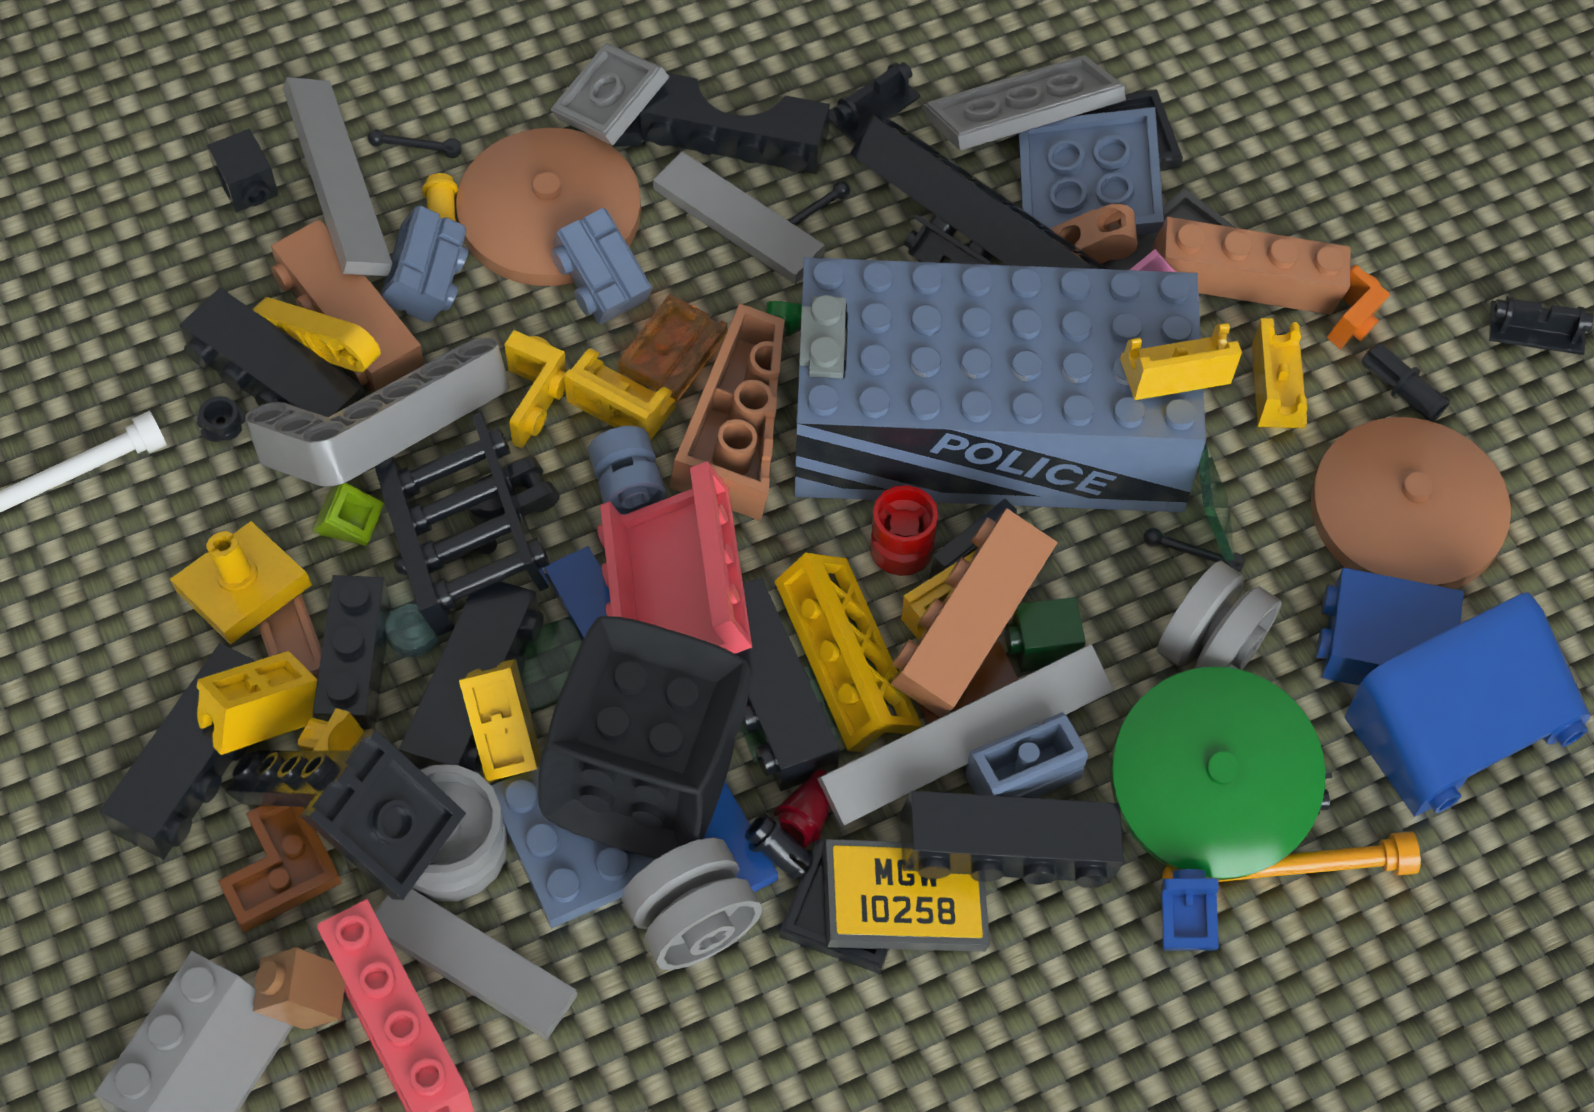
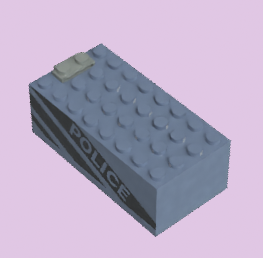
[794,257,1206,512]

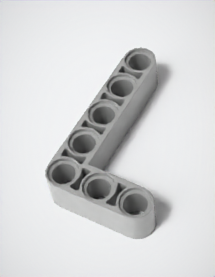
[245,338,510,487]

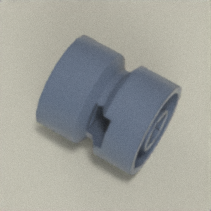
[588,426,666,515]

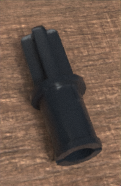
[1362,344,1451,422]

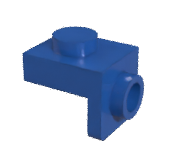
[1161,869,1219,951]

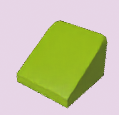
[312,482,385,546]

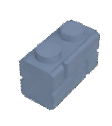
[380,205,469,322]
[551,208,652,324]
[965,712,1088,798]

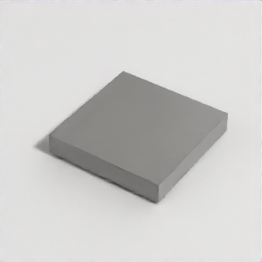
[551,43,669,146]

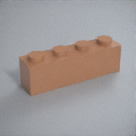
[1152,217,1351,315]
[271,219,425,393]
[891,508,1058,718]

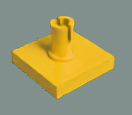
[170,521,312,645]

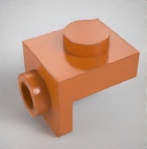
[1326,265,1391,350]

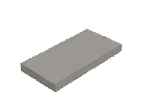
[924,55,1126,151]

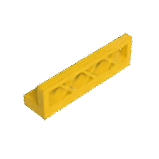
[774,553,922,752]

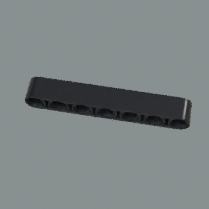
[850,112,1108,269]

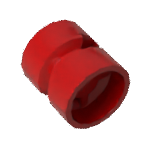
[870,485,938,576]

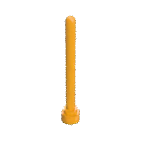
[1162,831,1420,882]

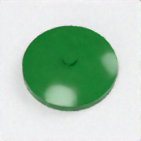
[1110,667,1326,880]

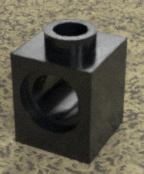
[207,128,279,213]

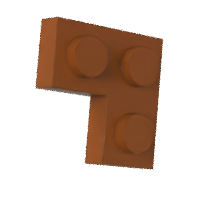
[218,805,342,933]

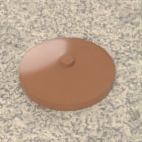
[456,128,641,286]
[1311,417,1511,589]

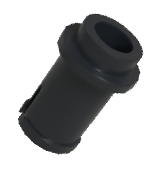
[744,813,813,880]

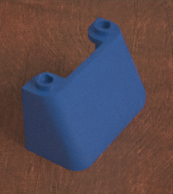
[1344,592,1591,817]

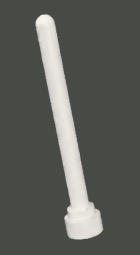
[0,410,167,512]

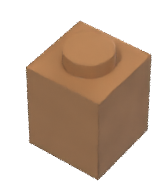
[253,947,345,1030]

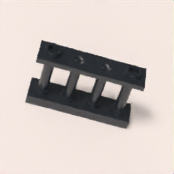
[374,412,550,637]

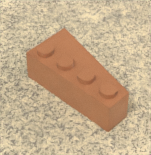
[669,303,785,521]

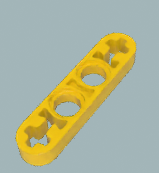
[252,297,381,373]

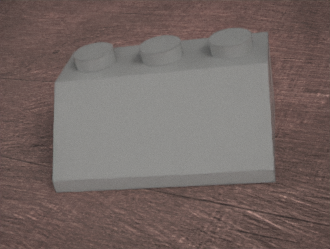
[94,951,293,1112]

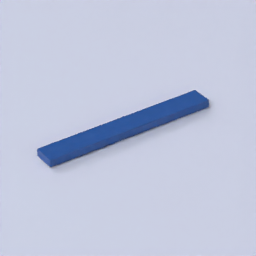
[544,546,778,892]

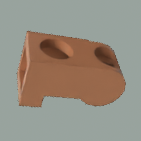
[1050,204,1138,264]

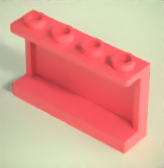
[597,461,752,654]
[317,899,474,1112]

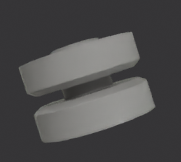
[1157,561,1282,670]
[412,765,507,902]
[621,837,763,970]

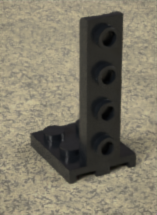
[225,729,466,900]

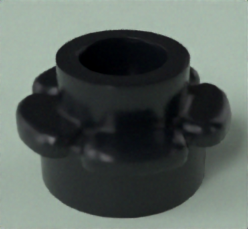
[197,396,245,442]

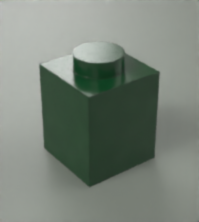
[1005,597,1086,672]

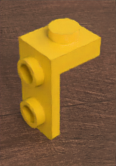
[504,330,567,449]

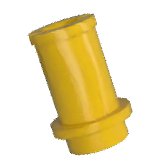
[422,173,459,222]

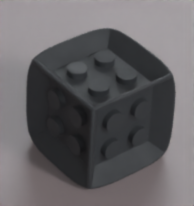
[538,616,750,859]

